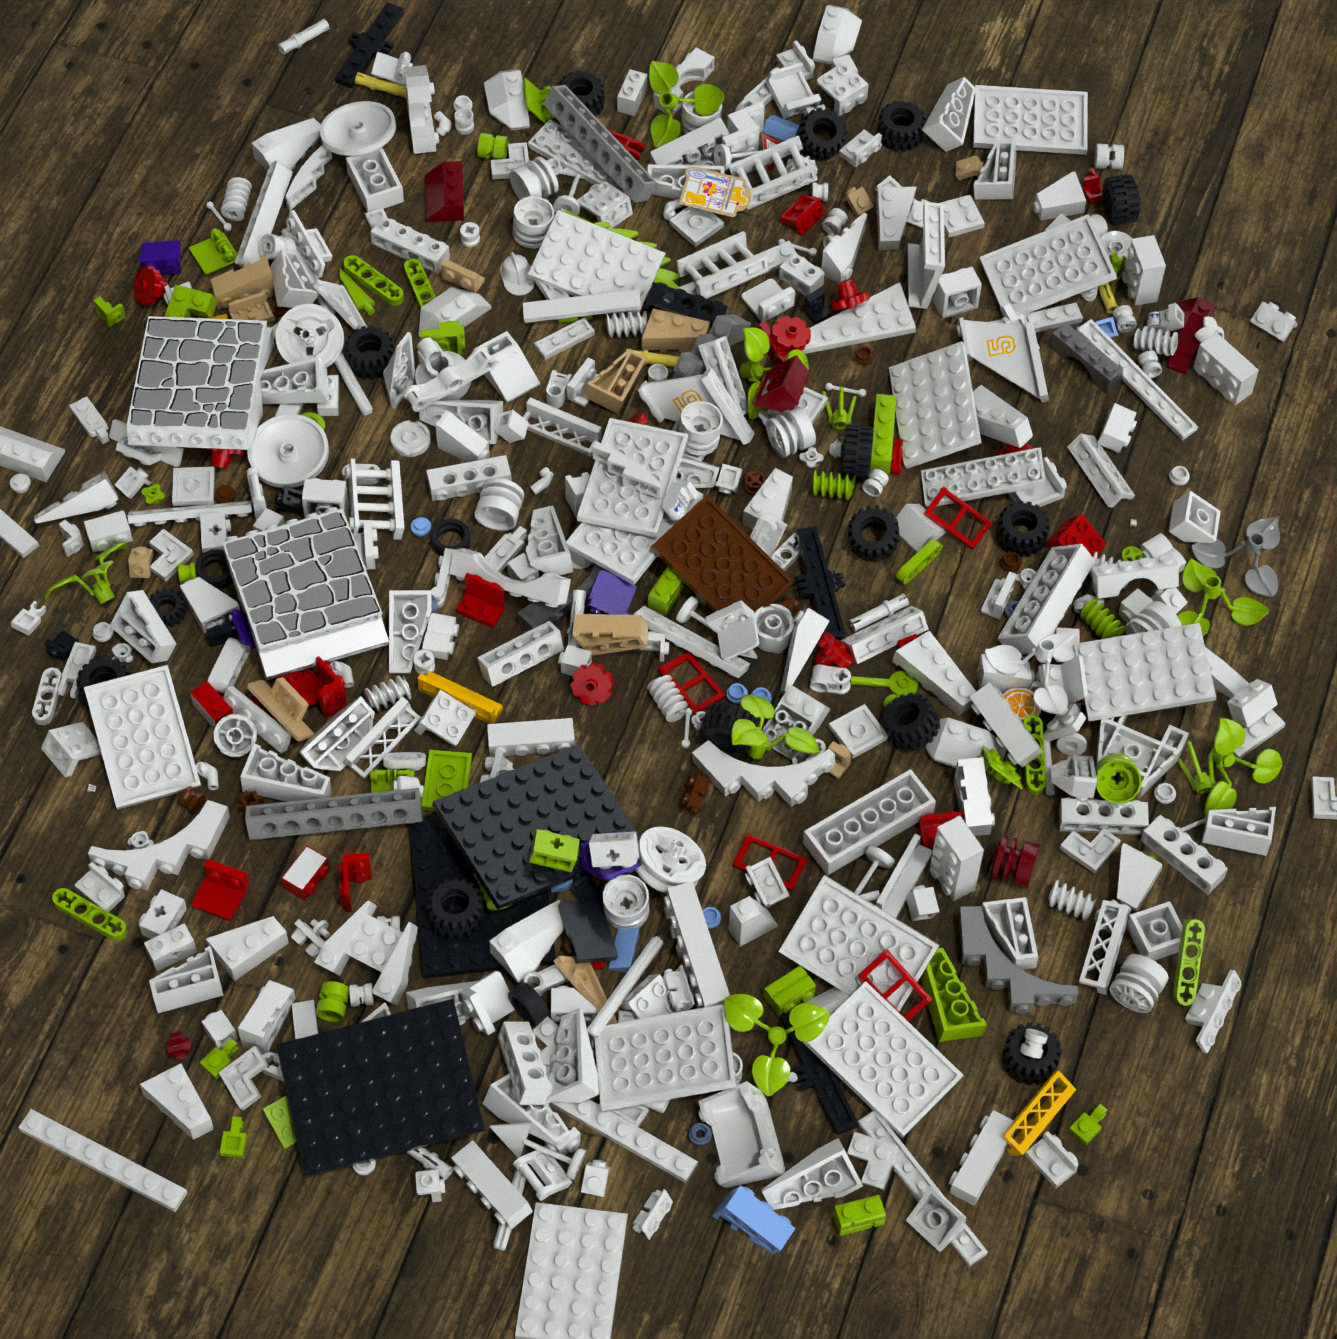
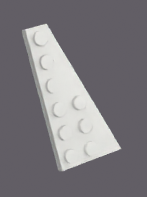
[801,282,916,354]

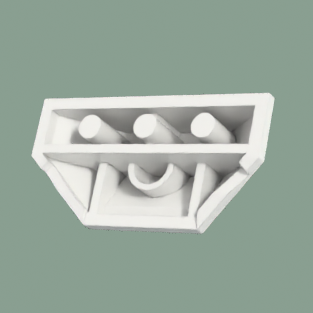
[813,5,862,65]
[484,69,530,130]
[418,287,491,339]
[300,697,375,771]
[925,718,1007,768]
[1050,755,1097,800]

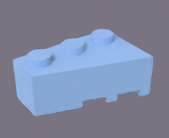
[712,1185,796,1254]

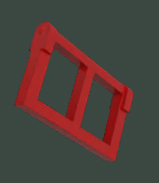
[924,486,993,550]
[658,651,726,715]
[732,833,808,892]
[858,949,933,1021]

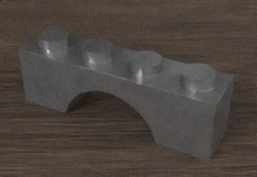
[1050,323,1124,394]

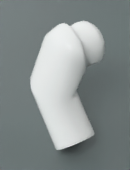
[434,111,451,136]
[663,198,684,221]
[530,467,554,495]
[1073,594,1104,614]
[330,661,354,688]
[196,762,219,790]

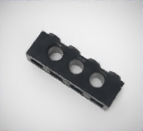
[644,282,728,330]

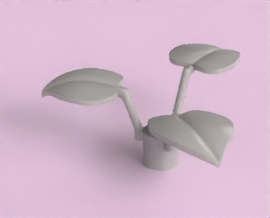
[1191,517,1280,597]

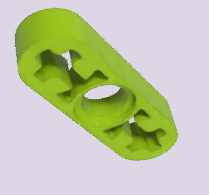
[896,539,943,585]

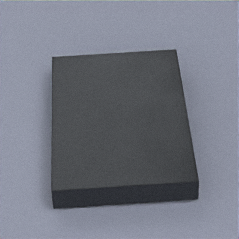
[558,899,618,964]

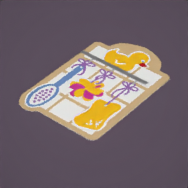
[679,167,751,217]

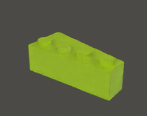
[920,948,987,1042]

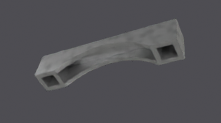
[518,564,616,632]

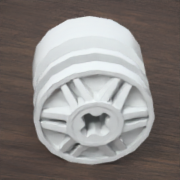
[681,91,722,134]
[509,156,559,200]
[512,196,554,249]
[678,401,723,456]
[766,406,816,458]
[475,478,524,531]
[1126,601,1182,635]
[603,875,650,929]
[1109,954,1169,1013]

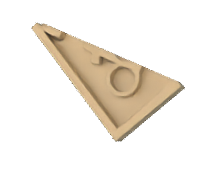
[554,956,618,1025]

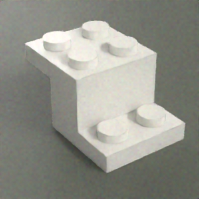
[722,101,765,164]

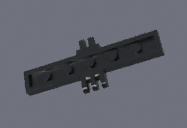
[335,2,404,89]
[794,526,846,639]
[781,1013,859,1135]

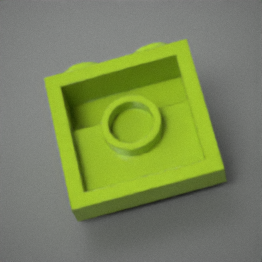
[420,321,466,356]

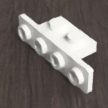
[286,210,332,278]
[109,419,184,467]
[1185,969,1241,1053]

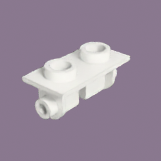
[663,965,695,1012]
[633,1189,673,1240]

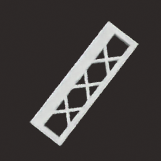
[698,336,748,415]
[523,398,602,456]
[1068,434,1135,508]
[841,606,929,664]
[345,696,421,780]
[876,834,933,919]
[1079,900,1130,995]

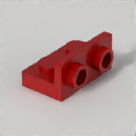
[779,194,825,235]
[919,811,963,849]

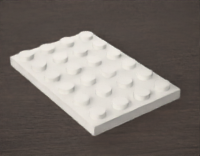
[973,85,1088,155]
[528,210,665,317]
[980,214,1117,315]
[889,341,982,469]
[577,418,688,537]
[565,480,703,585]
[1074,623,1216,721]
[84,665,201,810]
[779,875,939,1012]
[804,981,964,1138]
[594,1004,737,1111]
[515,1202,628,1339]

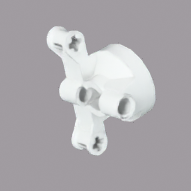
[403,337,497,412]

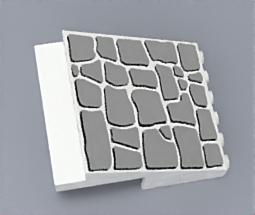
[126,316,274,450]
[222,507,389,681]

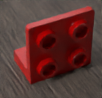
[1045,514,1106,557]
[456,573,505,629]
[315,656,347,719]
[278,668,325,717]
[339,852,372,912]
[191,858,250,921]

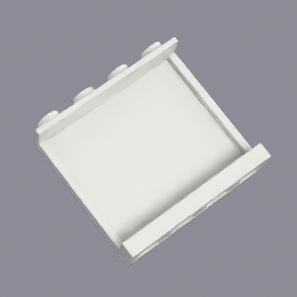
[908,202,945,309]

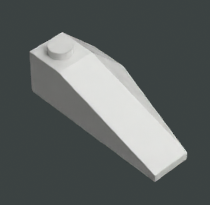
[821,213,867,283]
[676,455,719,488]
[34,471,119,524]
[406,981,477,1025]

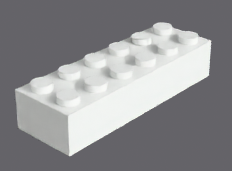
[997,544,1095,654]
[803,769,936,876]
[664,881,730,1009]

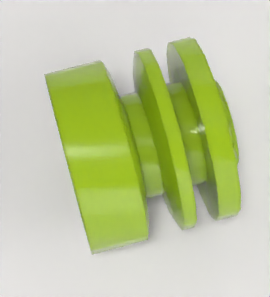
[1095,753,1142,804]

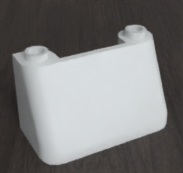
[698,1081,785,1188]

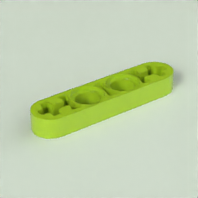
[343,255,404,306]
[404,258,436,310]
[1023,715,1046,795]
[52,888,127,941]
[1173,919,1205,1006]

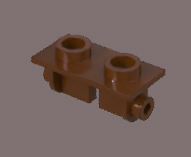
[680,769,710,815]

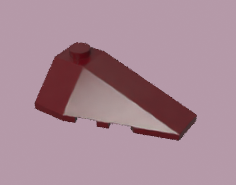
[1167,297,1217,375]

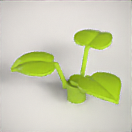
[649,61,724,148]
[740,327,809,419]
[44,542,128,605]
[1178,558,1269,636]
[731,695,820,759]
[1204,718,1283,815]
[724,994,830,1096]

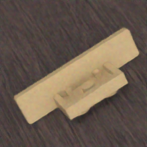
[247,677,314,741]

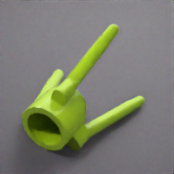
[822,386,856,430]
[1178,741,1216,794]

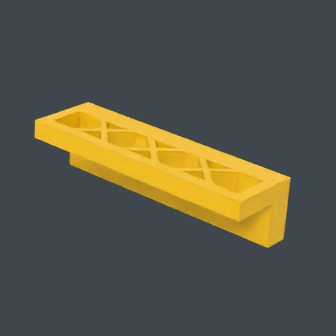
[418,671,503,724]
[1002,1070,1076,1156]

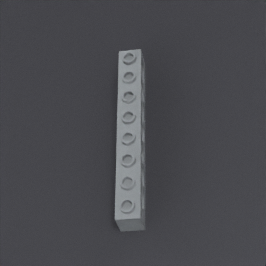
[543,85,657,202]
[245,788,423,840]

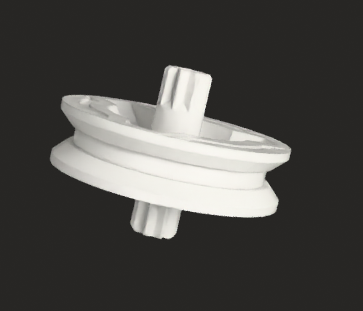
[276,304,344,368]
[635,827,706,893]

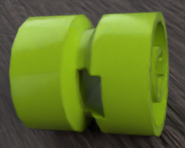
[477,133,509,160]
[315,981,350,1022]

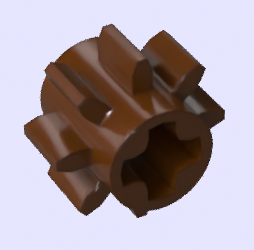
[238,790,264,817]

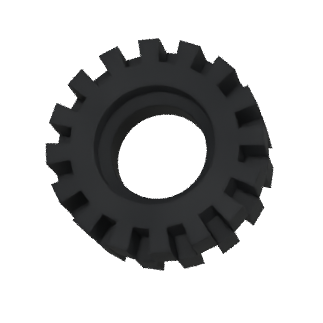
[148,588,186,628]

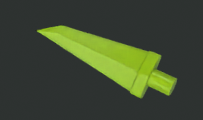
[339,268,375,315]

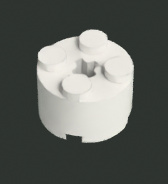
[754,604,794,654]

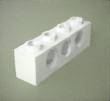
[426,455,511,501]
[477,621,564,687]
[1059,797,1149,835]
[1141,815,1228,895]
[498,1022,552,1105]

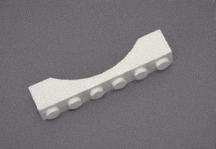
[449,548,571,607]

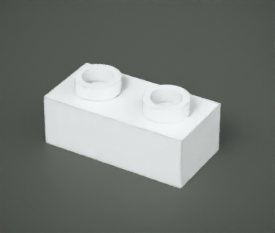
[317,375,339,416]

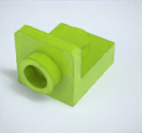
[94,297,125,327]

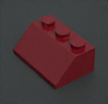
[425,161,464,222]
[752,355,810,412]

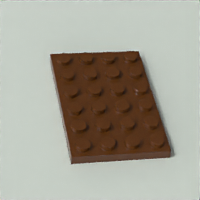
[650,495,794,613]

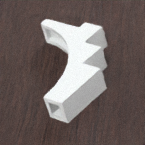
[692,740,835,807]
[88,800,230,890]

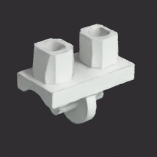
[480,751,514,783]
[291,919,330,959]

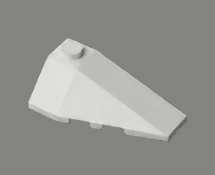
[252,118,321,171]
[383,332,416,409]
[419,400,503,444]
[526,505,573,575]
[389,590,432,674]
[780,608,829,694]
[489,900,565,984]
[547,1008,599,1103]
[483,1074,571,1145]
[761,1138,863,1210]

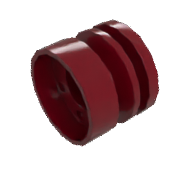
[991,835,1039,889]

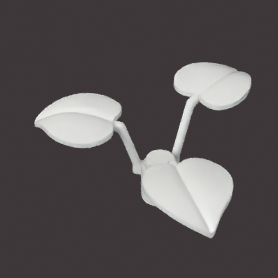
[985,632,1076,715]

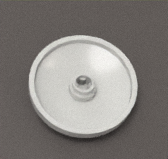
[320,101,396,156]
[247,414,329,488]

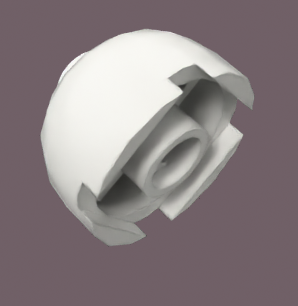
[214,714,257,757]

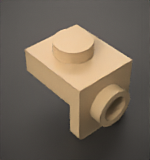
[956,155,985,180]
[841,187,874,217]
[128,547,153,578]
[827,742,851,779]

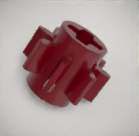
[166,1031,192,1061]

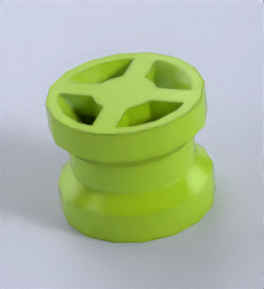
[1121,546,1143,561]
[178,562,197,584]

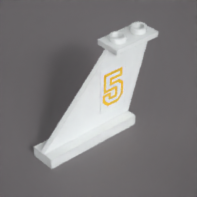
[957,317,1049,402]
[638,368,755,445]

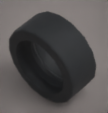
[431,518,471,556]
[195,549,233,590]
[508,982,549,1026]

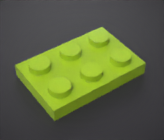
[422,750,472,811]

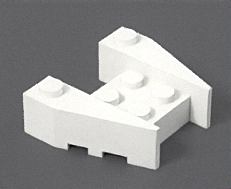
[403,65,439,154]
[1095,715,1189,798]
[314,901,418,1006]

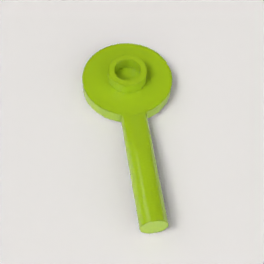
[850,671,918,696]

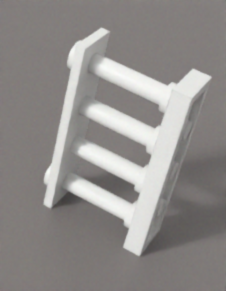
[729,135,818,210]
[677,231,769,299]
[345,459,404,540]

